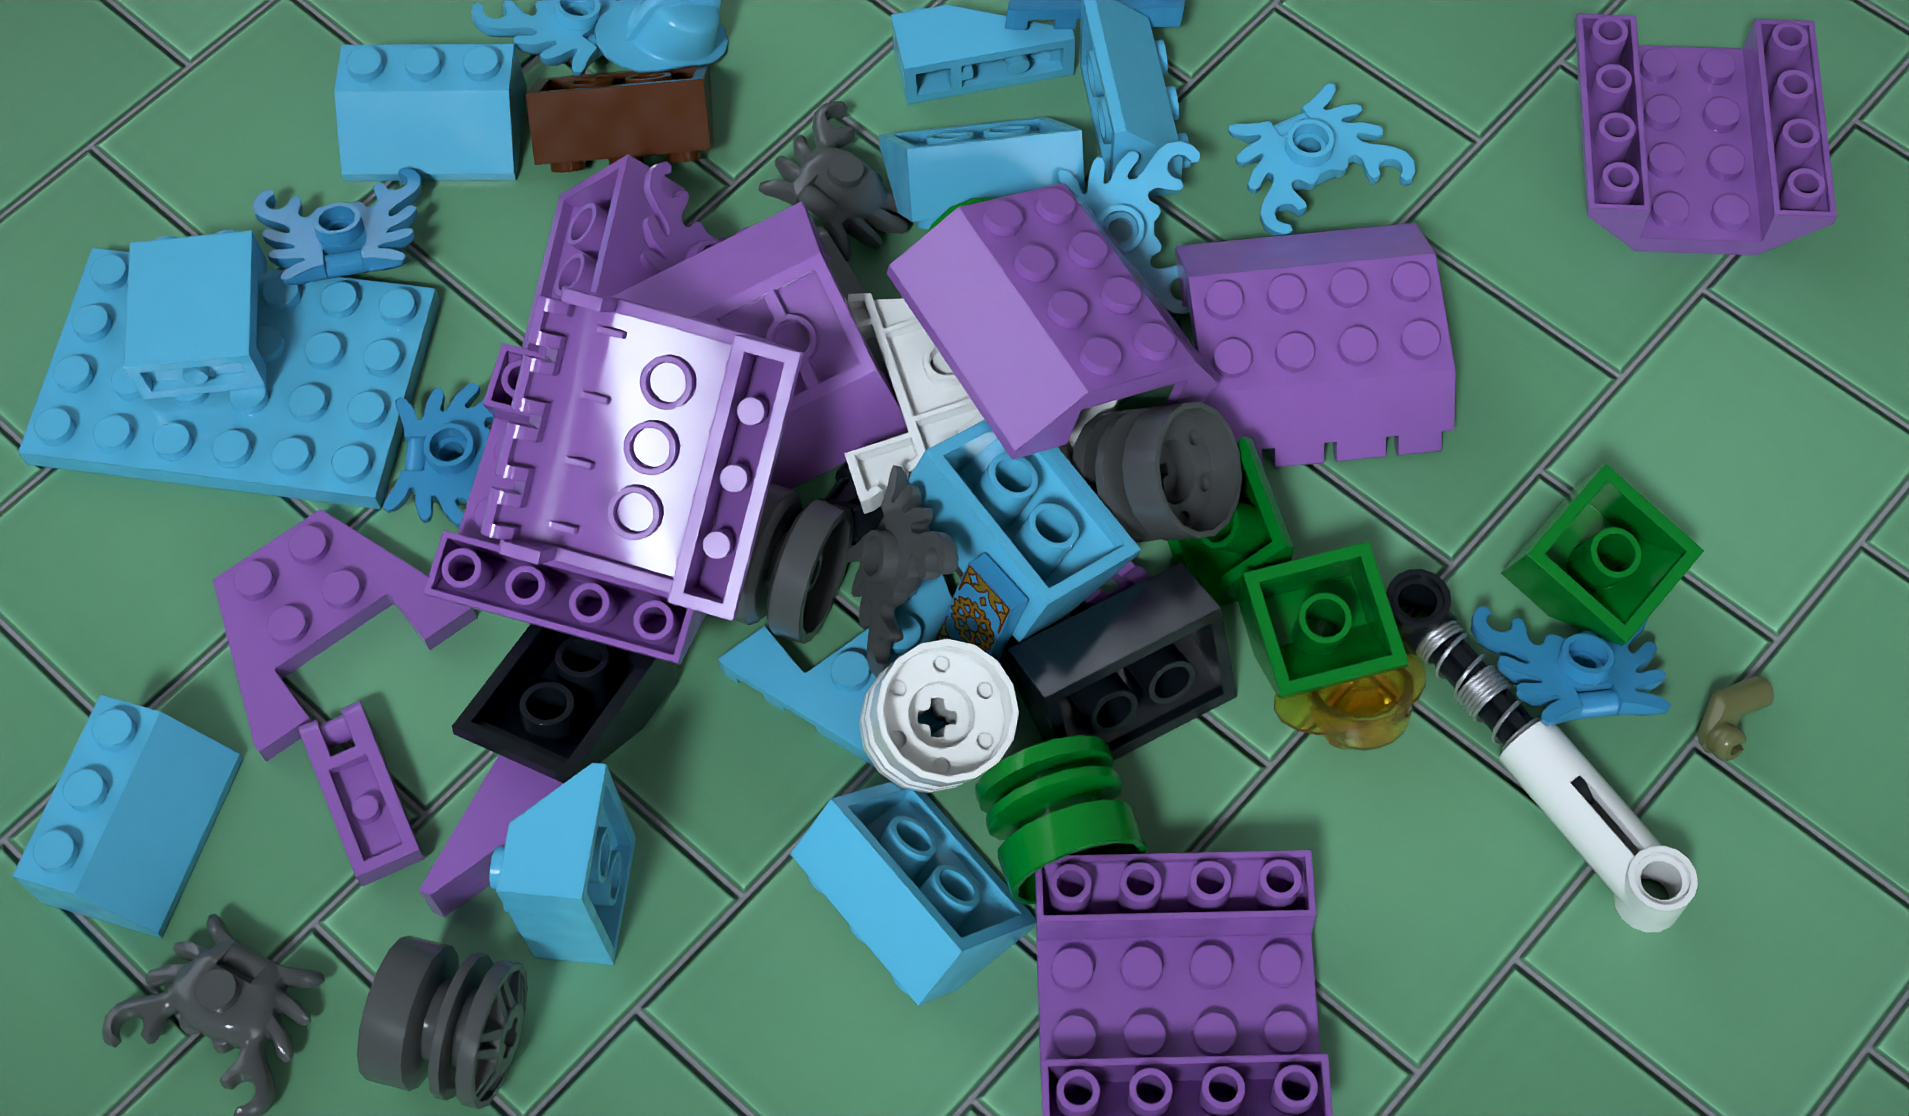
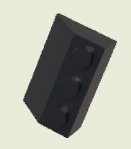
[1008,562,1237,761]

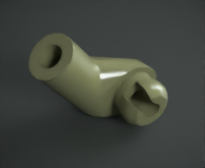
[1697,676,1774,761]

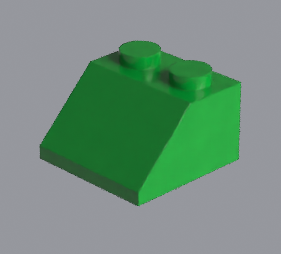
[1501,464,1704,646]
[1236,541,1409,700]

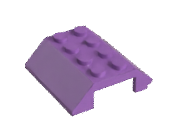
[887,183,1220,460]
[1175,223,1455,468]
[480,286,804,621]

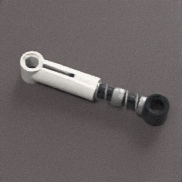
[1386,569,1698,933]

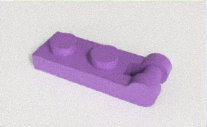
[298,701,425,887]

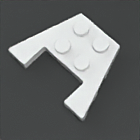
[844,293,985,514]

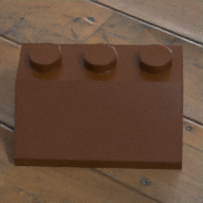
[525,64,714,173]

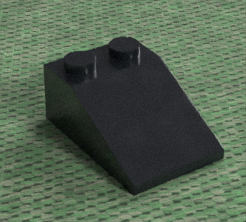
[452,624,676,783]

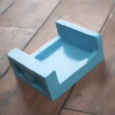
[123,230,267,399]

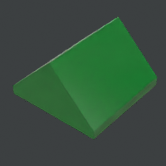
[1167,436,1294,606]

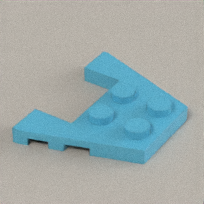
[718,574,952,767]

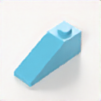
[891,5,1075,104]

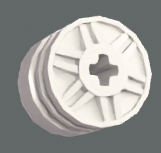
[859,639,1019,793]

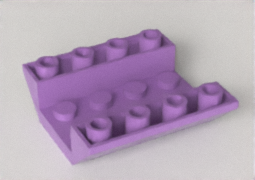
[1575,14,1837,255]
[612,201,908,489]
[423,343,707,665]
[1035,850,1333,1116]

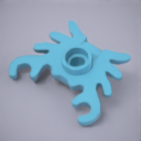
[471,0,632,77]
[1228,83,1416,236]
[1058,141,1200,314]

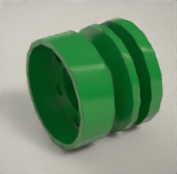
[975,735,1147,904]

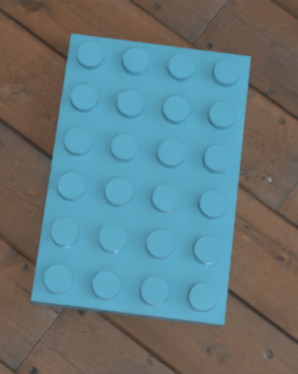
[18,248,440,509]

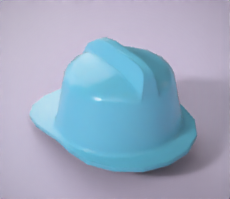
[594,0,728,73]

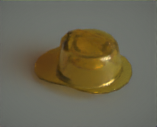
[1274,653,1426,751]

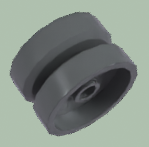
[735,482,854,644]

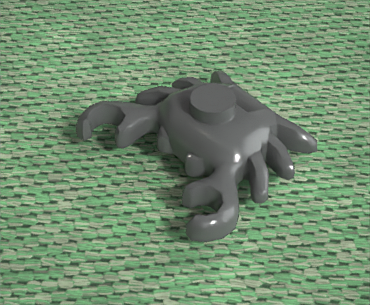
[759,101,908,262]
[846,465,959,677]
[102,914,325,1116]

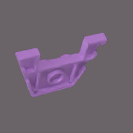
[213,509,477,762]

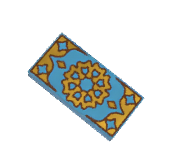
[935,553,1029,662]

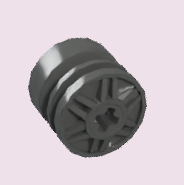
[1071,401,1242,542]
[357,935,528,1109]

